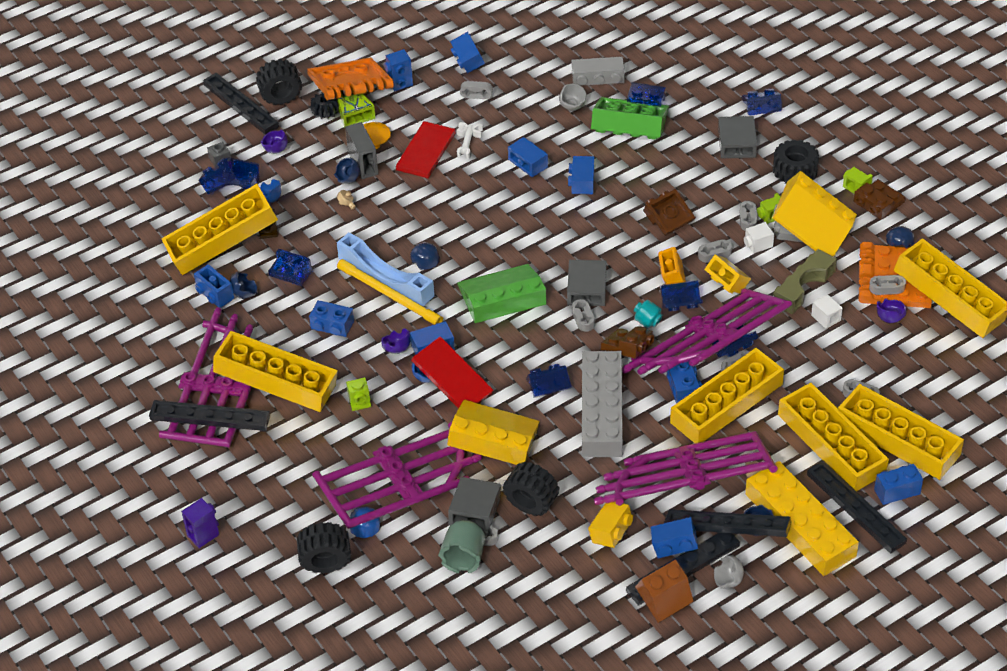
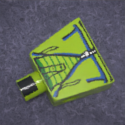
[338,91,375,128]

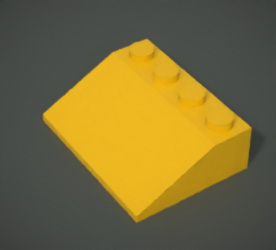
[772,171,857,257]
[447,400,540,465]

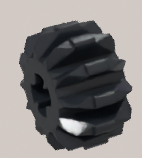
[310,92,339,120]

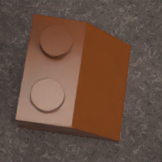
[635,560,694,623]

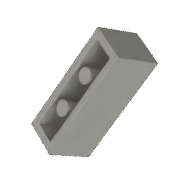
[572,57,624,86]

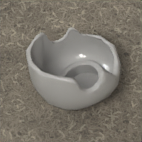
[559,83,586,111]
[714,555,744,588]

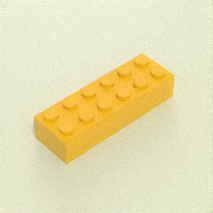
[162,184,278,275]
[893,238,1007,338]
[213,331,338,412]
[670,348,784,444]
[778,383,889,492]
[838,384,964,480]
[745,461,859,576]

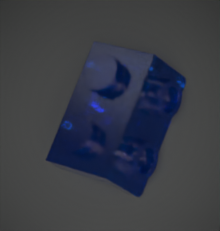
[627,82,665,107]
[742,89,782,116]
[198,157,237,194]
[218,157,260,189]
[268,249,312,286]
[660,280,703,311]
[712,325,759,358]
[526,364,572,398]

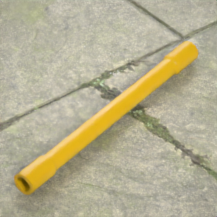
[337,259,443,325]

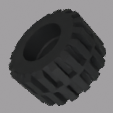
[256,59,302,105]
[773,139,819,184]
[503,462,560,516]
[297,522,351,574]

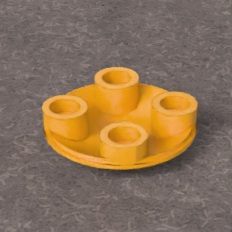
[363,122,391,149]

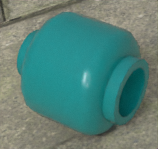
[633,300,663,328]

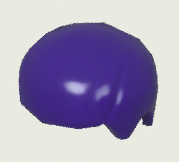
[261,130,288,154]
[877,298,906,323]
[381,328,410,354]

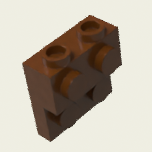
[853,179,906,220]
[643,189,696,236]
[600,326,654,359]

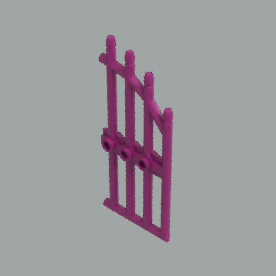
[622,288,792,375]
[159,307,253,447]
[312,422,482,529]
[594,431,777,506]

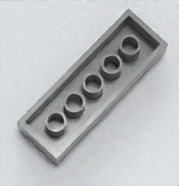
[582,351,622,457]

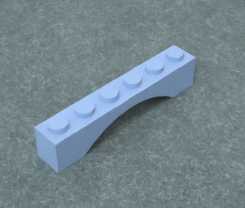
[337,232,434,306]

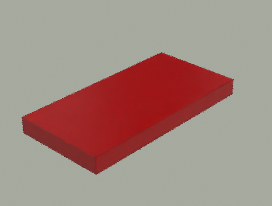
[396,121,456,178]
[411,336,493,409]

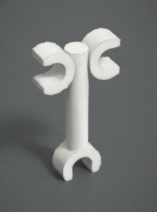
[457,122,483,159]

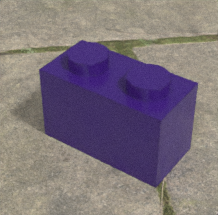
[181,498,219,548]

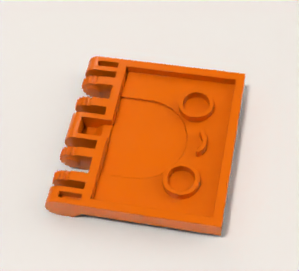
[307,57,394,100]
[858,242,932,308]

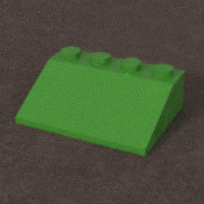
[591,97,669,139]
[457,264,546,323]

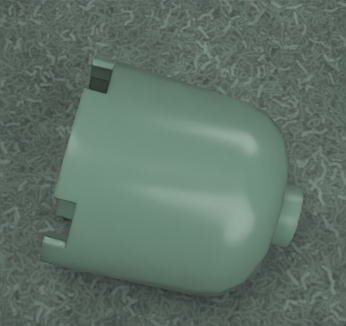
[438,520,485,573]

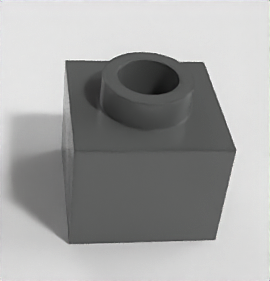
[207,142,232,168]

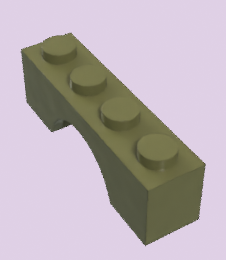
[773,249,837,315]

